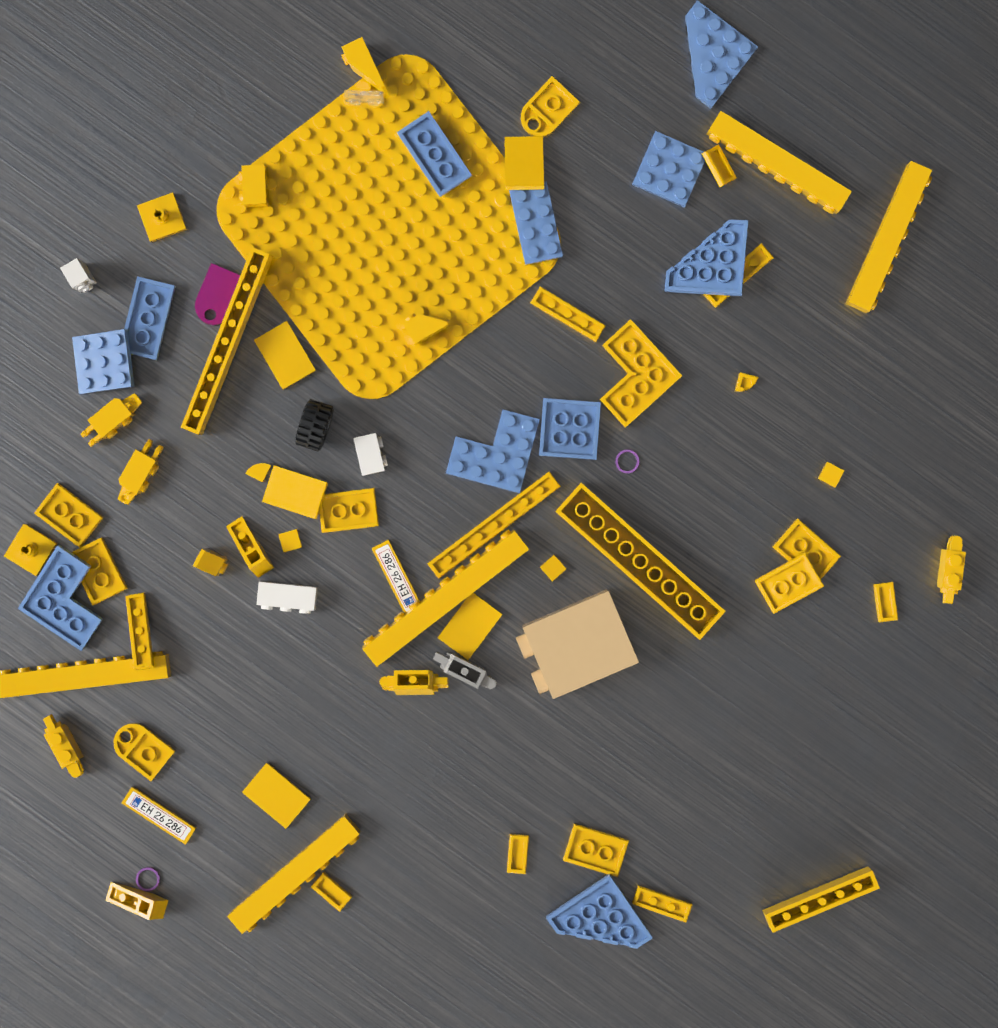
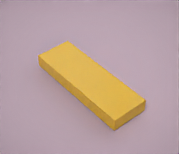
[632,885,693,923]

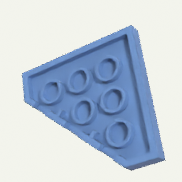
[685,0,758,109]
[665,220,749,296]
[546,874,653,949]

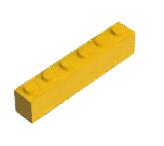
[762,866,880,933]

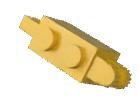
[81,393,143,447]
[118,439,164,505]
[937,535,966,604]
[379,670,449,695]
[43,714,85,778]

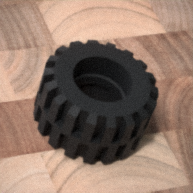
[295,399,334,452]

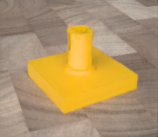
[137,192,187,242]
[4,524,58,576]

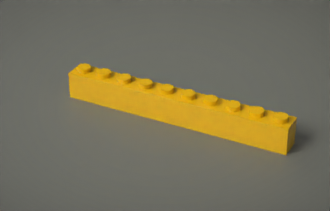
[181,247,273,435]
[362,529,529,667]
[0,651,171,698]

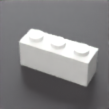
[256,581,318,614]

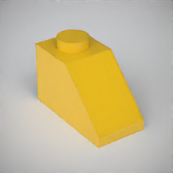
[403,314,449,346]
[193,548,228,576]

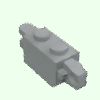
[433,652,497,690]

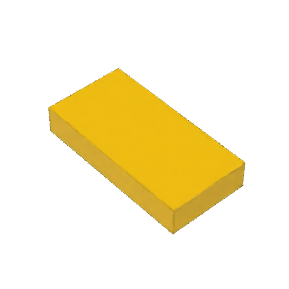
[702,144,737,187]
[873,582,898,622]
[507,833,529,874]
[311,872,353,912]

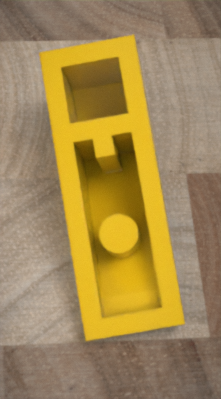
[341,37,388,94]
[226,516,274,578]
[106,882,168,920]

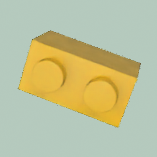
[238,165,269,207]

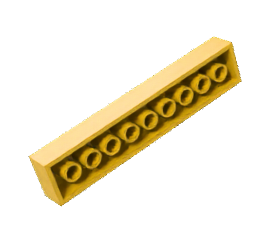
[555,483,726,640]

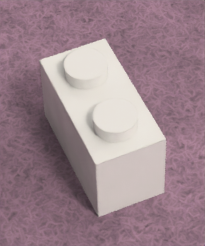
[60,258,97,293]
[353,433,388,476]

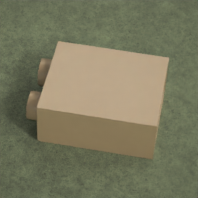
[516,589,639,699]

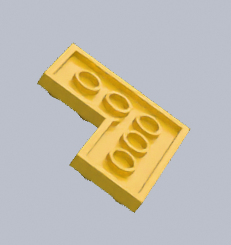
[599,319,682,428]

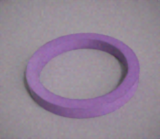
[615,450,639,473]
[136,867,160,891]

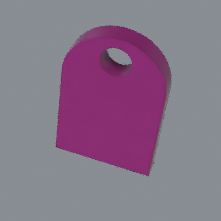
[195,263,240,326]

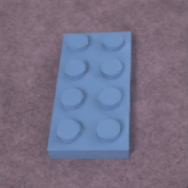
[397,111,472,197]
[509,181,563,265]
[124,276,176,360]

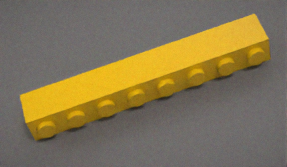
[707,111,852,214]
[846,161,932,313]
[227,814,361,934]

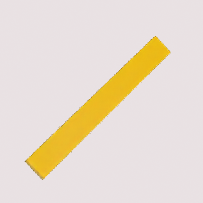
[427,471,561,579]

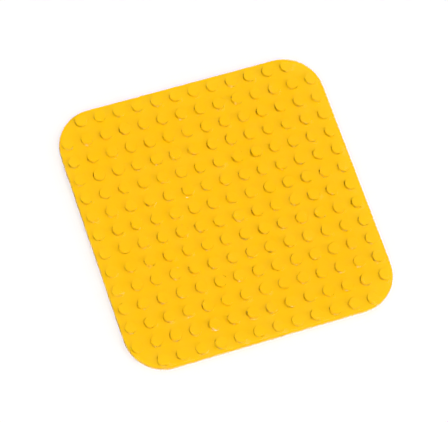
[217,54,561,399]

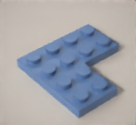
[446,410,540,493]
[18,545,103,651]

